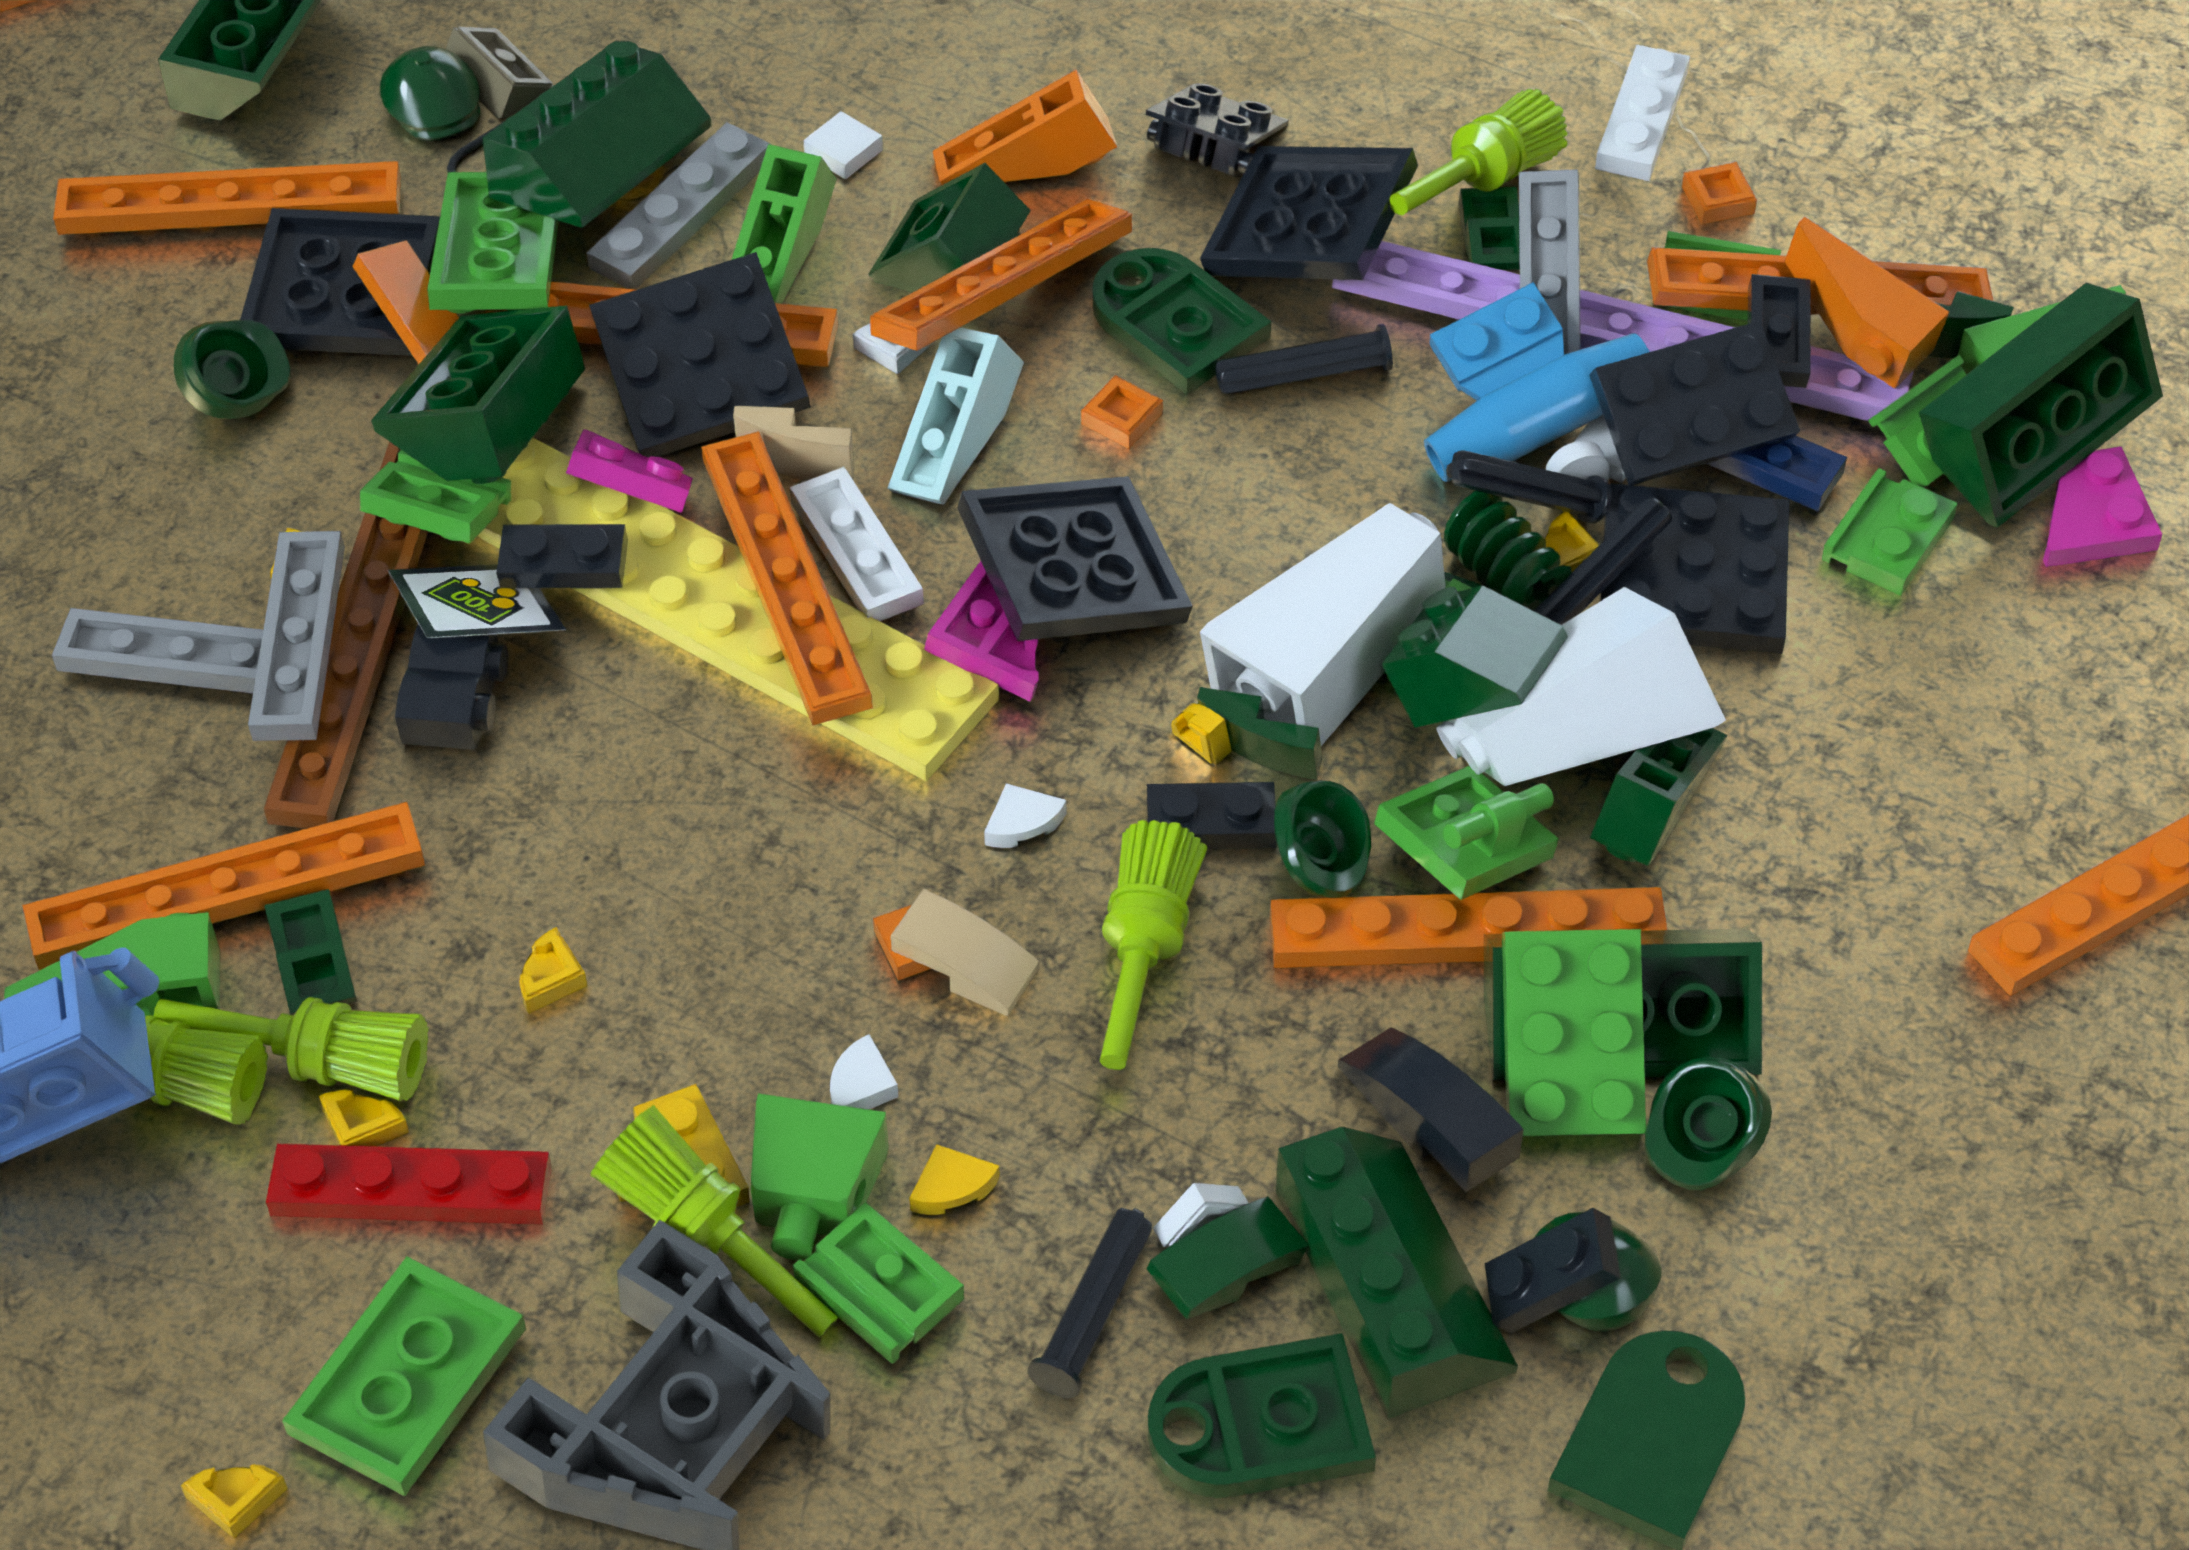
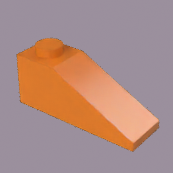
[932,69,1117,185]
[1784,217,1949,389]

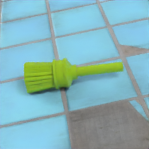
[1389,89,1568,215]
[1100,820,1208,1070]
[154,997,429,1101]
[145,1015,268,1125]
[590,1105,838,1338]

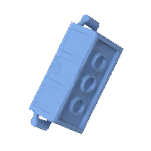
[0,947,159,1164]

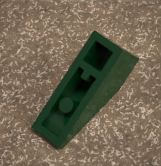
[1590,728,1727,866]

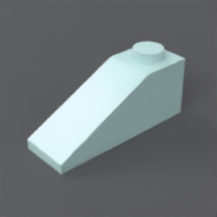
[888,327,1024,505]

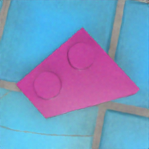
[566,429,693,513]
[2043,446,2163,567]
[924,561,1039,702]

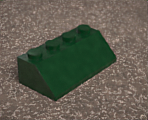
[158,0,322,121]
[483,40,711,228]
[1919,282,2163,528]
[371,305,586,484]
[1484,928,1762,1080]
[1275,1126,1518,1419]

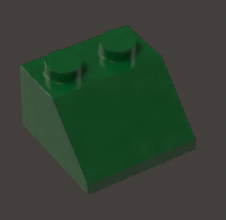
[868,163,1031,293]
[1382,586,1568,728]

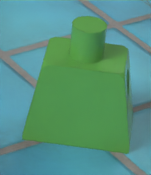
[751,1093,889,1260]

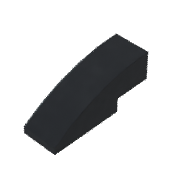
[1338,1027,1524,1192]

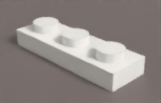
[1595,45,1690,181]
[790,467,924,621]

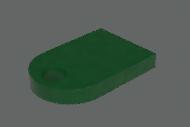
[1092,248,1272,395]
[1548,1331,1745,1550]
[1148,1333,1376,1498]

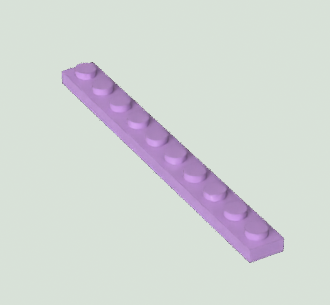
[1332,241,1914,421]

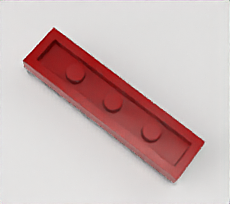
[266,1143,552,1225]

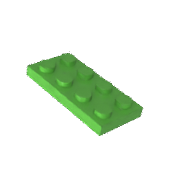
[428,172,559,314]

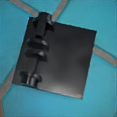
[1145,83,1289,177]

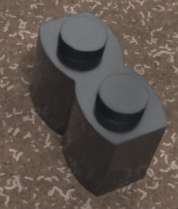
[395,623,508,750]

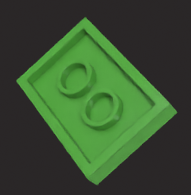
[1502,929,1646,1136]
[282,1256,526,1496]

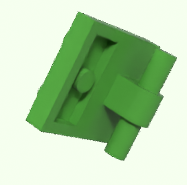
[1374,766,1559,900]

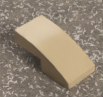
[733,406,855,481]
[891,888,1039,1016]

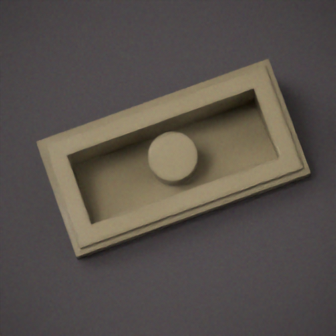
[446,27,554,118]

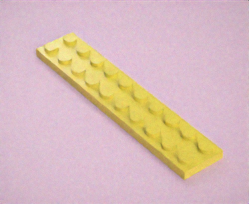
[477,438,999,782]

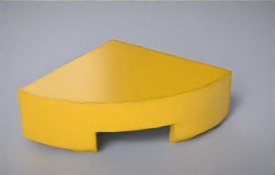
[1544,512,1599,572]
[1171,703,1231,765]
[519,927,588,1014]
[318,1090,409,1146]
[909,1144,1000,1215]
[181,1464,288,1539]

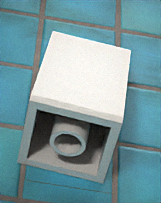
[1200,503,1446,746]
[1436,587,1726,786]

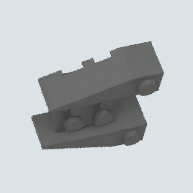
[483,1220,830,1550]

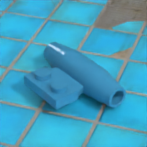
[1424,282,1650,482]

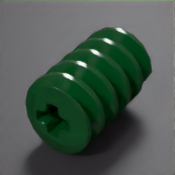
[1443,491,1572,611]

